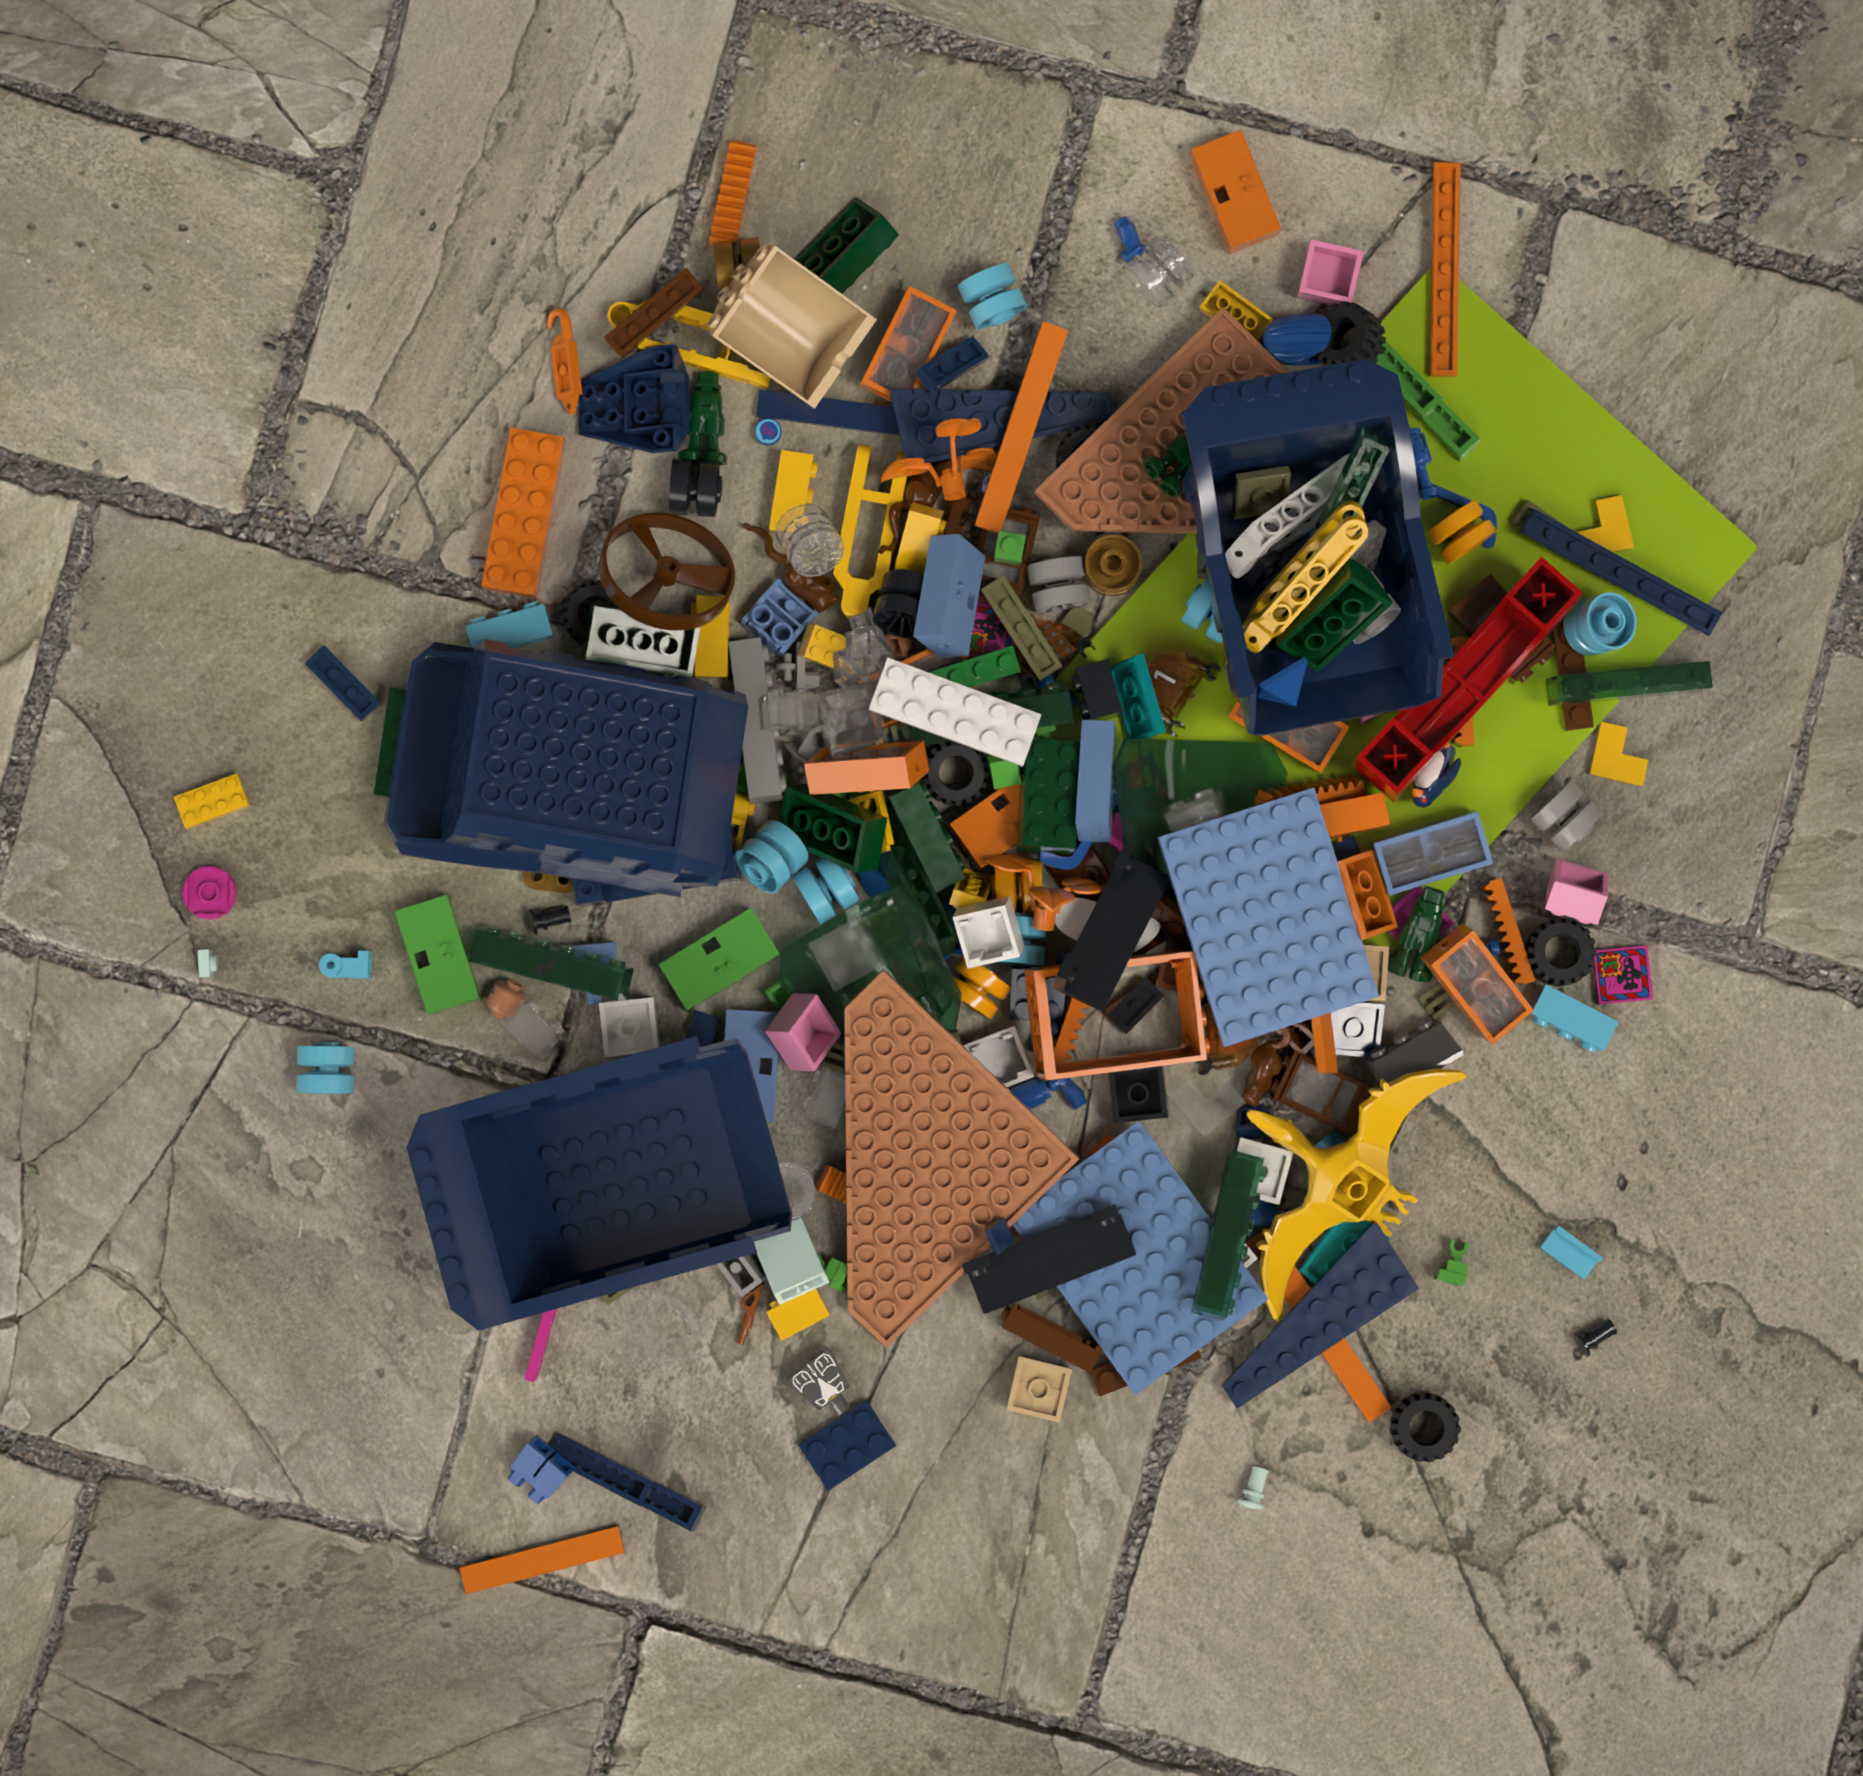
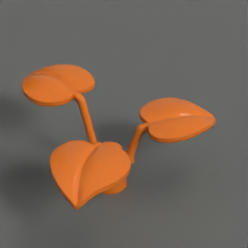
[881,418,997,501]
[984,854,1105,931]

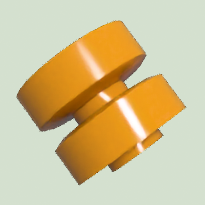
[991,858,1042,916]

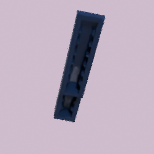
[549,1433,706,1531]

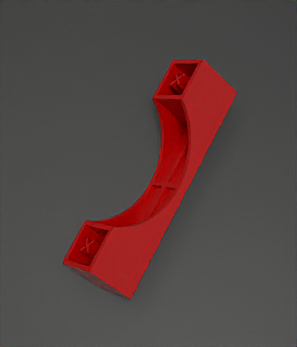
[1353,556,1583,803]

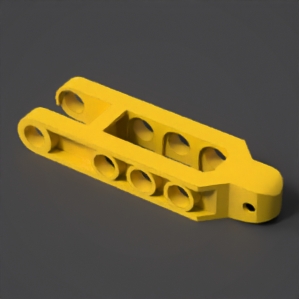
[607,300,771,388]
[833,444,908,619]
[1242,501,1368,653]

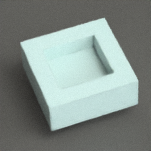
[198,949,218,978]

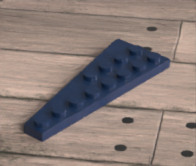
[889,389,1115,463]
[1221,1221,1419,1409]

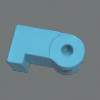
[319,951,373,979]

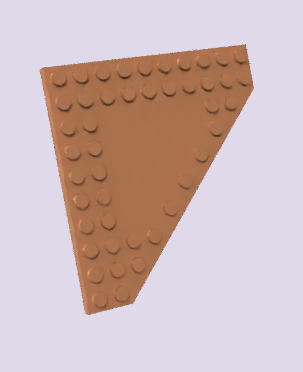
[1034,307,1288,533]
[844,969,1079,1348]

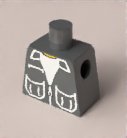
[787,1347,851,1416]

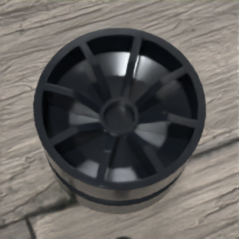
[669,458,723,518]
[872,569,924,638]

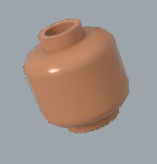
[486,979,526,1021]

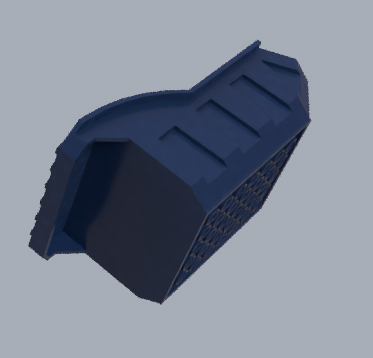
[1182,359,1455,736]
[383,639,748,897]
[406,1036,792,1331]

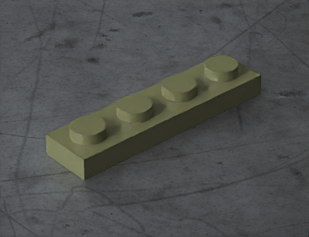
[981,575,1062,682]

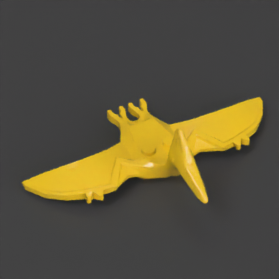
[1247,1068,1467,1322]

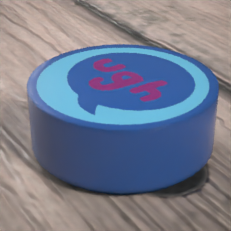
[754,418,782,446]

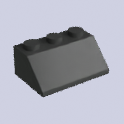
[1364,1018,1465,1088]

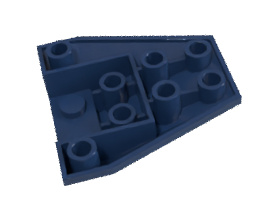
[579,344,690,454]

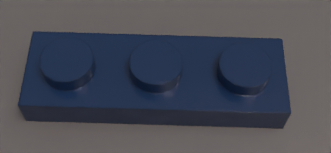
[915,336,989,394]
[305,645,381,722]

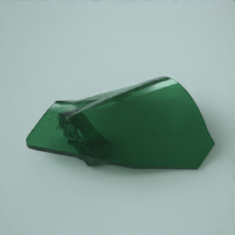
[1112,738,1288,904]
[780,885,962,1040]

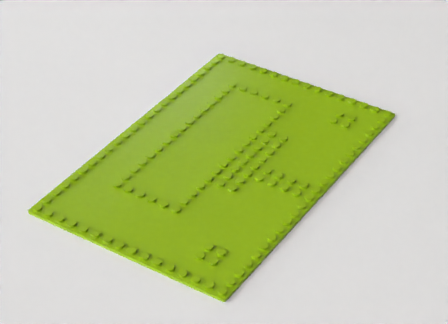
[1028,268,1757,956]

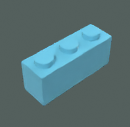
[466,601,555,649]
[1529,984,1619,1054]

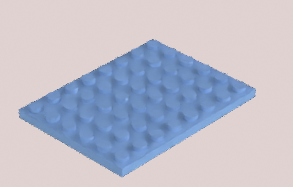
[1157,788,1379,1047]
[1013,1121,1269,1395]

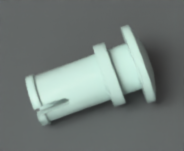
[1237,1466,1269,1510]

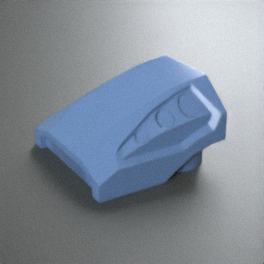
[741,578,819,657]

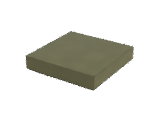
[1232,466,1291,520]

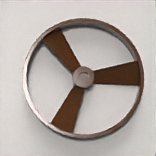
[598,513,735,631]

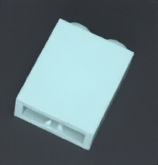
[754,1218,830,1305]

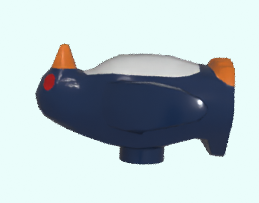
[1412,743,1461,808]

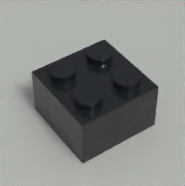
[1071,659,1123,721]
[1108,1066,1170,1123]

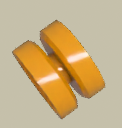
[1426,500,1497,565]
[941,956,1011,1020]

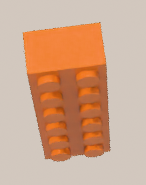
[481,427,566,599]

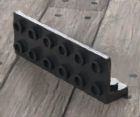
[1053,842,1170,1011]
[961,1204,1136,1314]

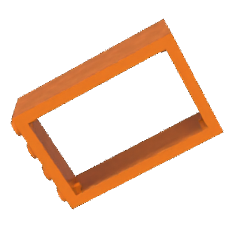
[1024,949,1210,1081]

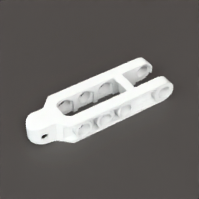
[1225,454,1366,578]

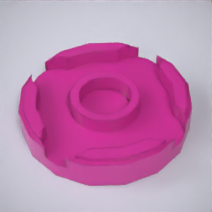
[182,866,237,920]

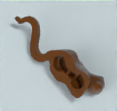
[878,460,952,554]
[743,522,839,613]
[1241,1026,1292,1107]

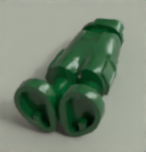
[677,372,727,466]
[1143,433,1192,498]
[1388,886,1445,982]

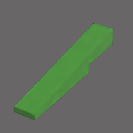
[1348,336,1480,462]

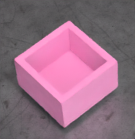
[1297,239,1364,305]
[1545,858,1609,925]
[765,993,842,1071]

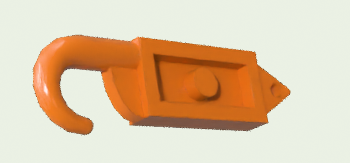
[547,308,582,414]

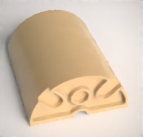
[707,245,877,409]

